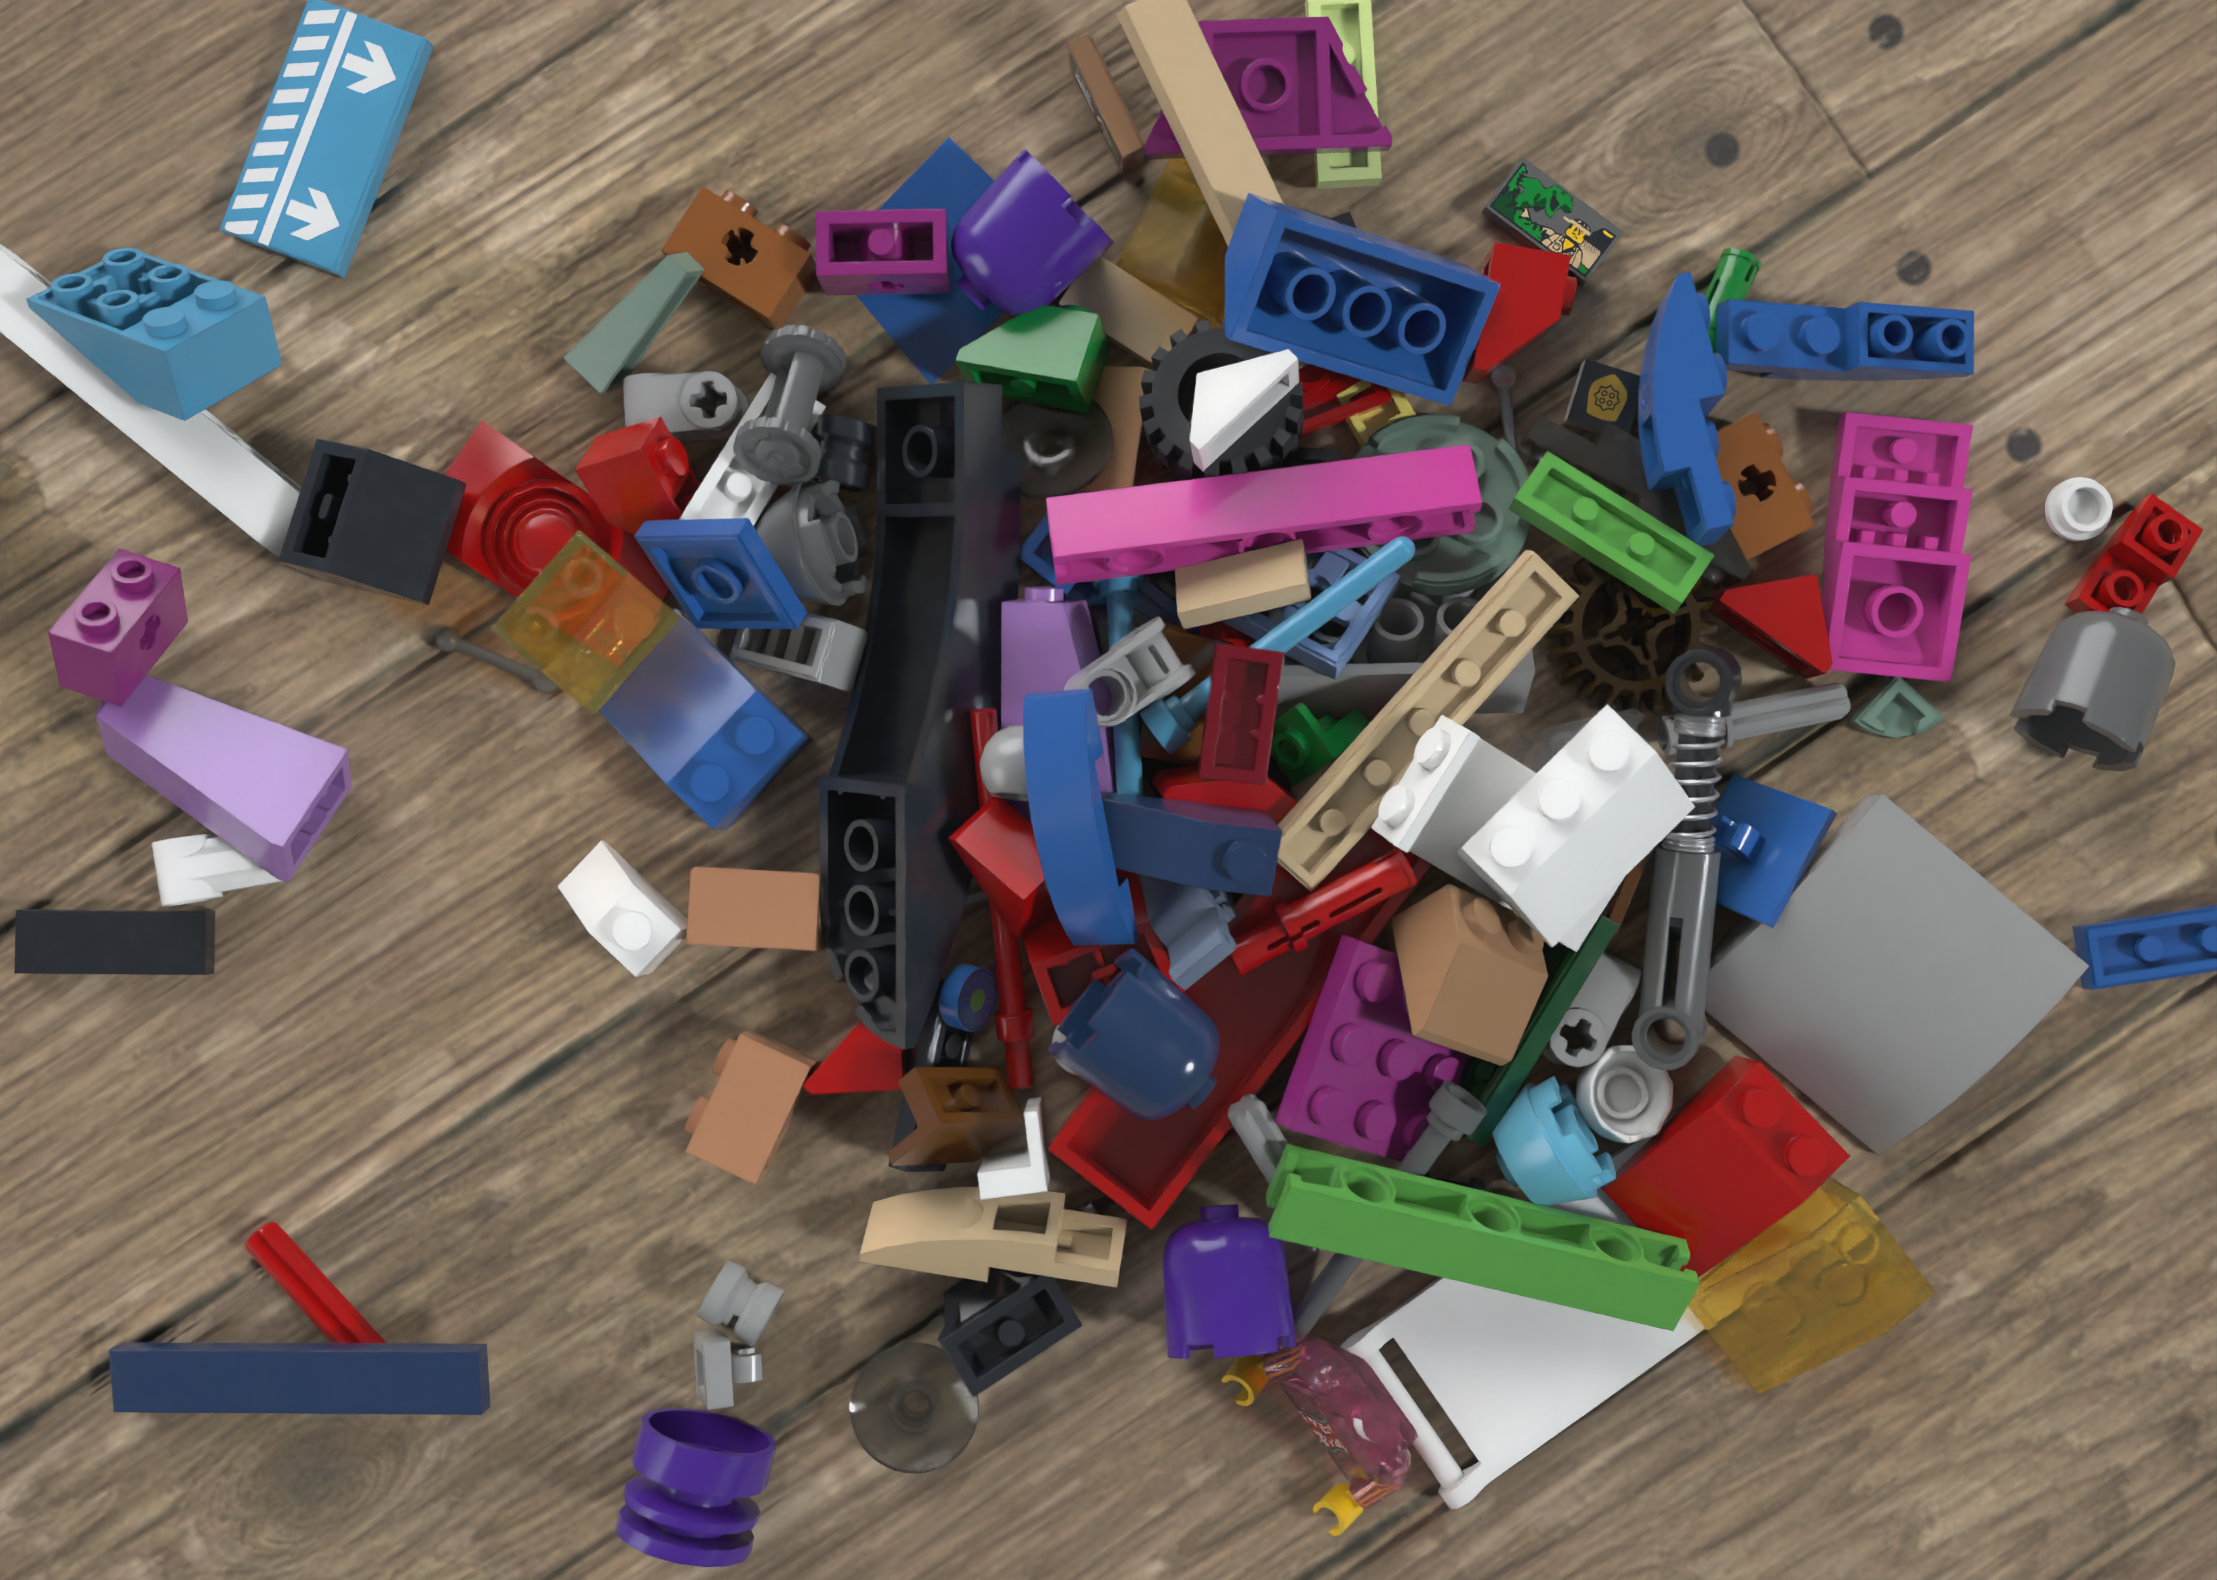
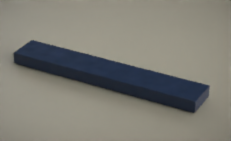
[109,1342,491,1415]

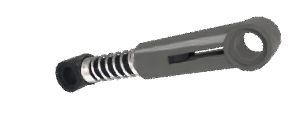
[1632,645,1742,1070]

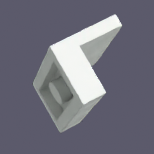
[977,1097,1051,1200]

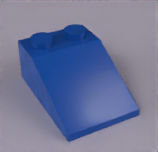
[588,608,813,830]

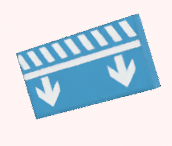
[219,0,434,279]

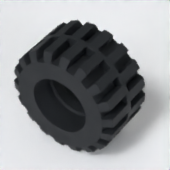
[1139,318,1303,482]

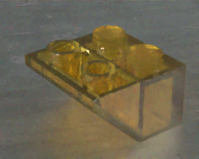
[490,530,681,716]

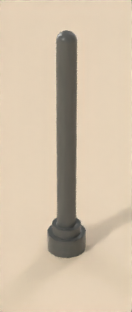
[1292,1081,1487,1339]

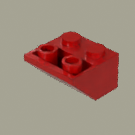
[1022,868,1173,1026]

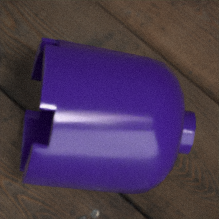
[951,148,1114,316]
[1163,1204,1296,1359]

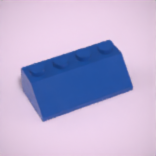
[1225,192,1501,406]

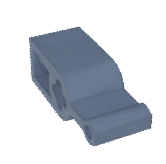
[1139,874,1236,990]

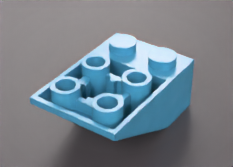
[26,248,282,421]

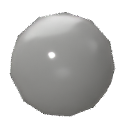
[979,725,1029,802]

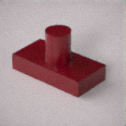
[1197,643,1284,786]

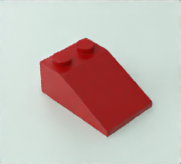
[1600,1055,1851,1278]

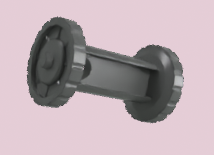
[733,325,847,486]

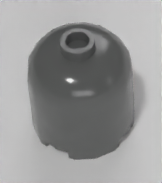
[2010,607,2175,771]

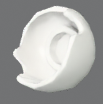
[1576,1045,1673,1143]

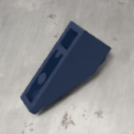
[1101,791,1282,896]

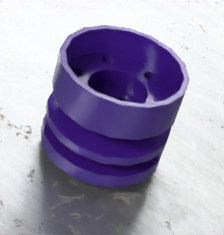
[615,1408,777,1567]

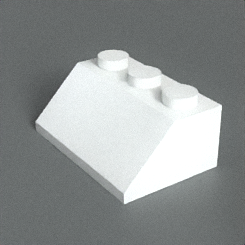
[1456,705,1695,948]

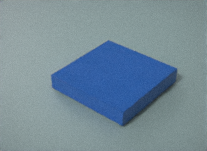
[634,518,807,629]

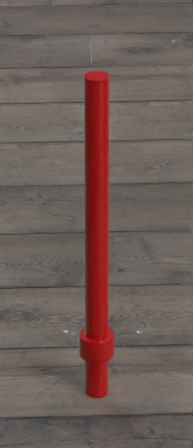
[970,708,1035,1089]

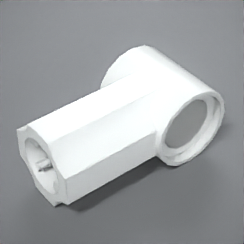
[152,834,284,907]

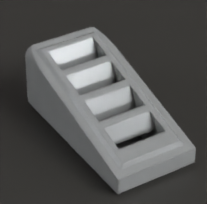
[729,613,867,691]

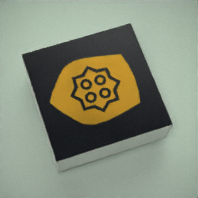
[1563,359,1640,442]

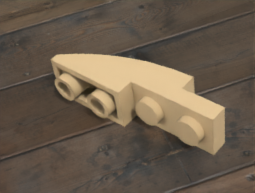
[860,1187,1127,1287]

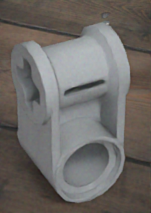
[623,371,750,443]
[1064,617,1195,728]
[1541,951,1641,1067]

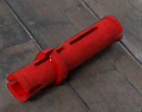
[1228,847,1417,976]

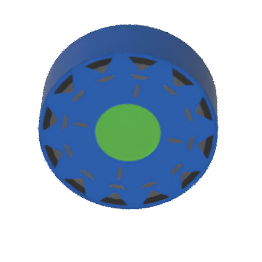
[939,964,997,1032]

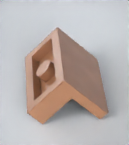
[686,867,824,951]

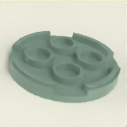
[1352,414,1531,596]

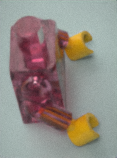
[1221,1337,1418,1536]

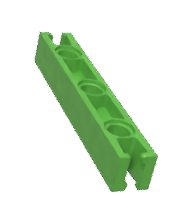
[1266,1144,1700,1331]

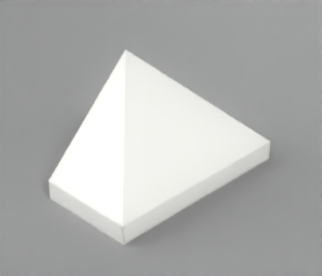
[1190,349,1299,471]

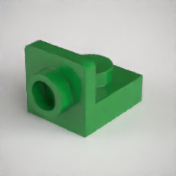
[1270,703,1370,787]

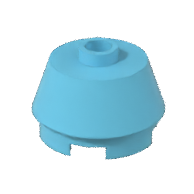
[1492,1076,1616,1206]

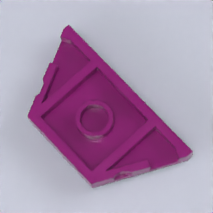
[1144,16,1392,160]

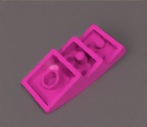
[1821,412,1973,682]

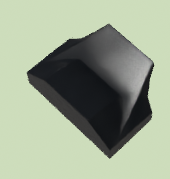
[937,1267,1083,1397]

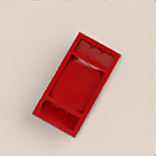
[445,421,672,666]

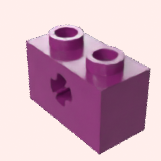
[815,209,952,296]
[48,548,188,707]

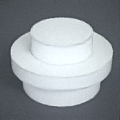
[2045,477,2113,541]

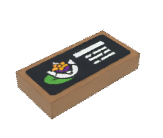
[1067,33,1144,176]

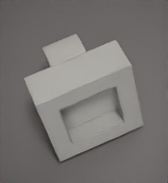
[693,1329,763,1410]

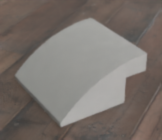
[1705,794,2089,1155]

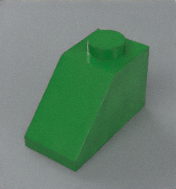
[956,304,1110,413]

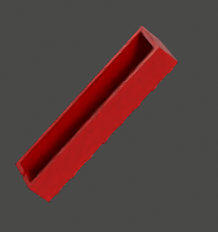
[1048,826,1432,1230]

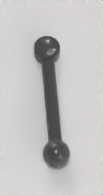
[436,627,561,694]

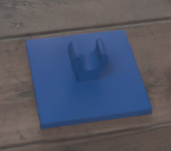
[1710,774,1837,928]

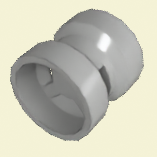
[697,1259,785,1348]

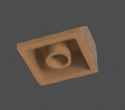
[1391,884,1548,1066]

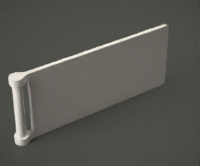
[1340,1102,1853,1510]

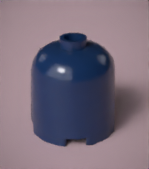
[1048,949,1220,1121]

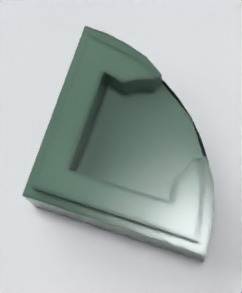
[1847,676,1944,739]

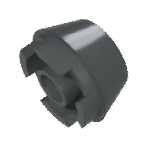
[755,480,871,606]

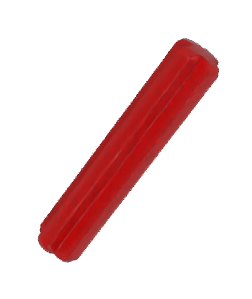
[245,1221,386,1343]

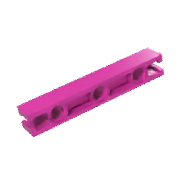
[1046,444,1482,585]

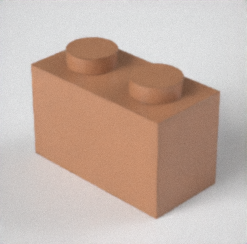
[684,1029,819,1185]

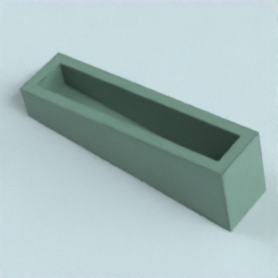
[564,252,705,393]

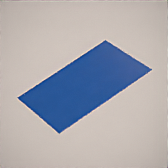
[855,137,1004,384]

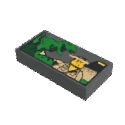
[1481,157,1624,288]

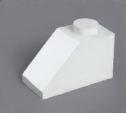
[558,840,687,977]

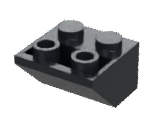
[278,439,467,605]

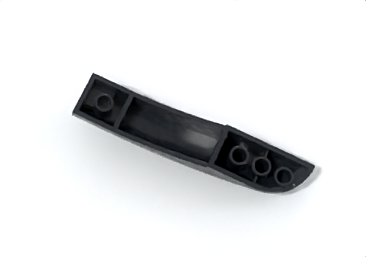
[819,381,1021,1049]

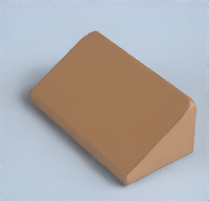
[1069,366,1151,493]

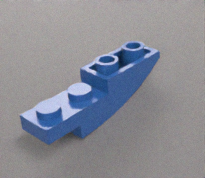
[1638,272,1736,546]
[1716,299,1974,381]

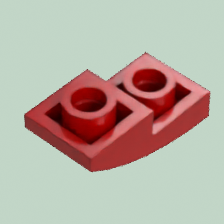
[2064,493,2204,615]

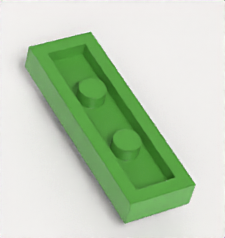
[1508,451,1715,614]

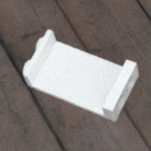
[1371,715,1624,952]

